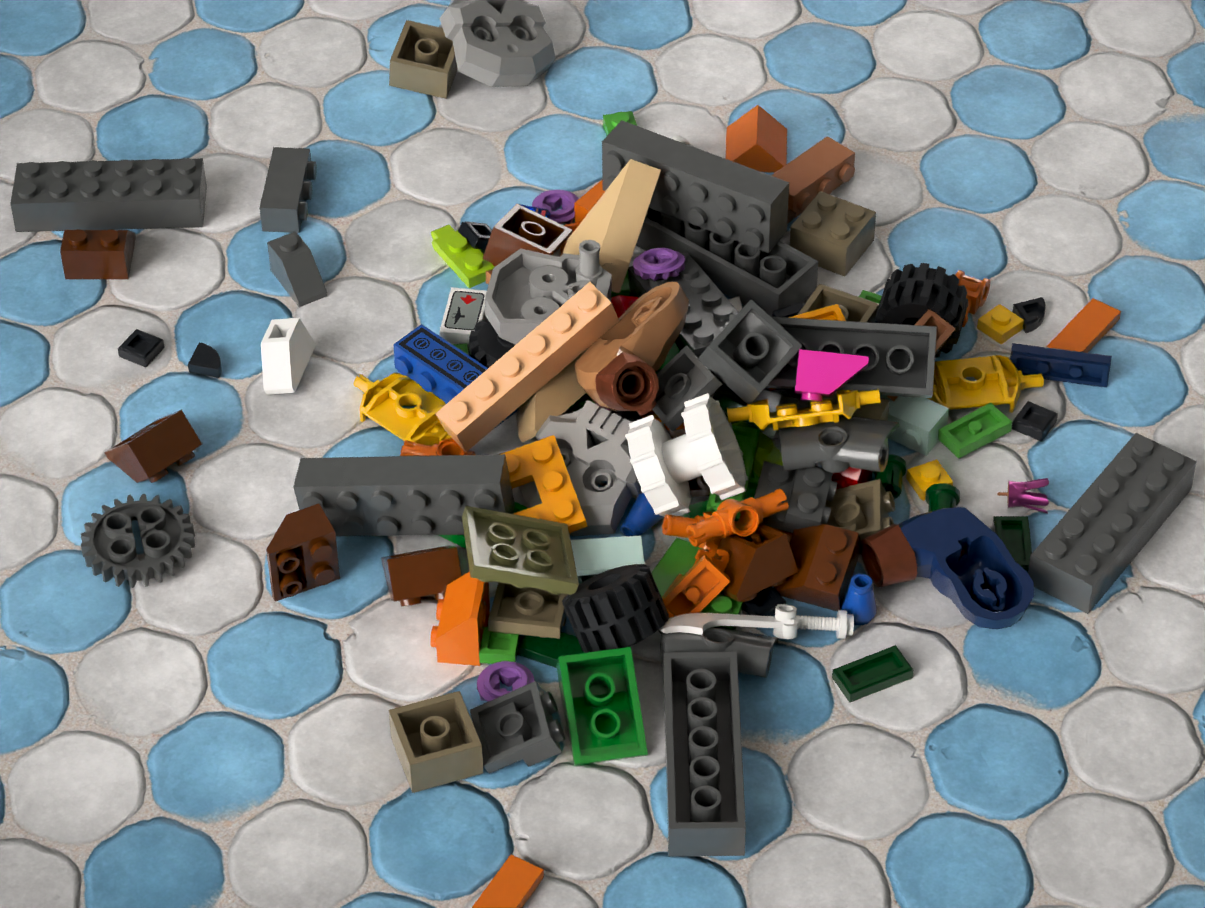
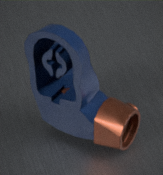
[861,507,1034,630]

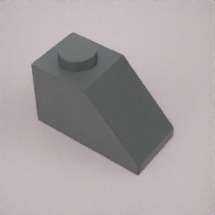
[267,231,327,307]

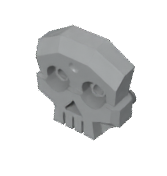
[439,0,555,87]
[485,240,612,345]
[519,400,642,536]

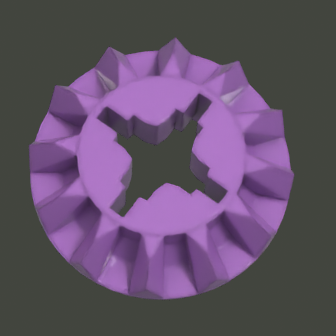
[532,190,579,224]
[633,248,685,281]
[477,661,535,702]

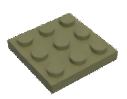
[462,506,579,595]

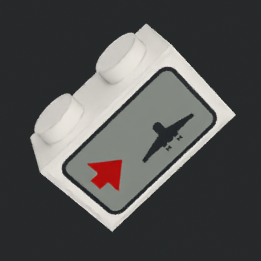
[439,287,487,355]

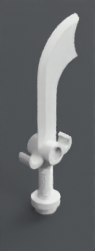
[659,604,854,639]

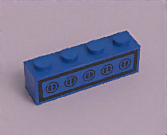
[393,324,517,428]

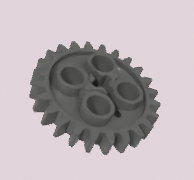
[81,494,195,588]

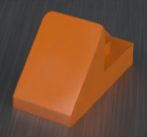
[662,554,731,618]

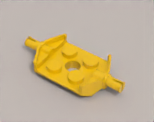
[927,355,1044,413]
[353,373,452,446]
[727,389,881,431]

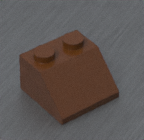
[483,204,573,266]
[60,229,136,279]
[104,410,202,483]
[774,524,861,612]
[381,545,462,607]

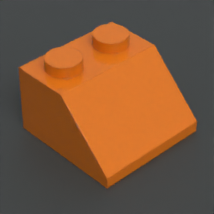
[431,571,490,666]

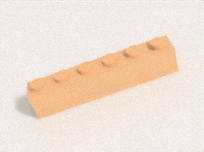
[435,282,619,452]

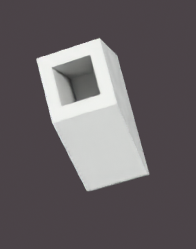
[261,318,316,395]

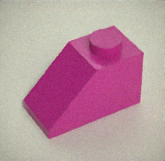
[795,349,869,402]

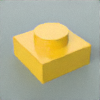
[977,304,1024,344]
[906,459,953,501]

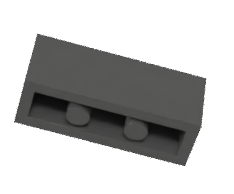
[259,147,317,233]

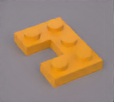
[501,435,588,533]

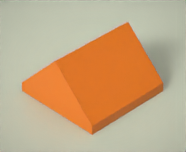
[725,105,787,173]

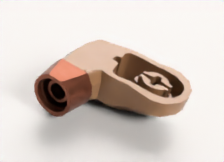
[575,282,689,415]

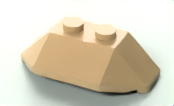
[516,348,588,443]

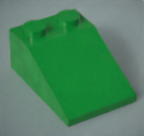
[556,647,648,766]

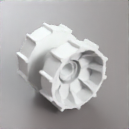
[625,393,748,517]

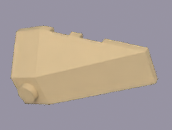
[562,159,661,293]

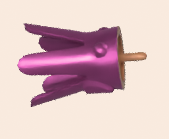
[997,478,1049,514]

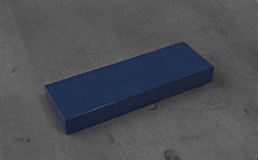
[1010,343,1112,387]

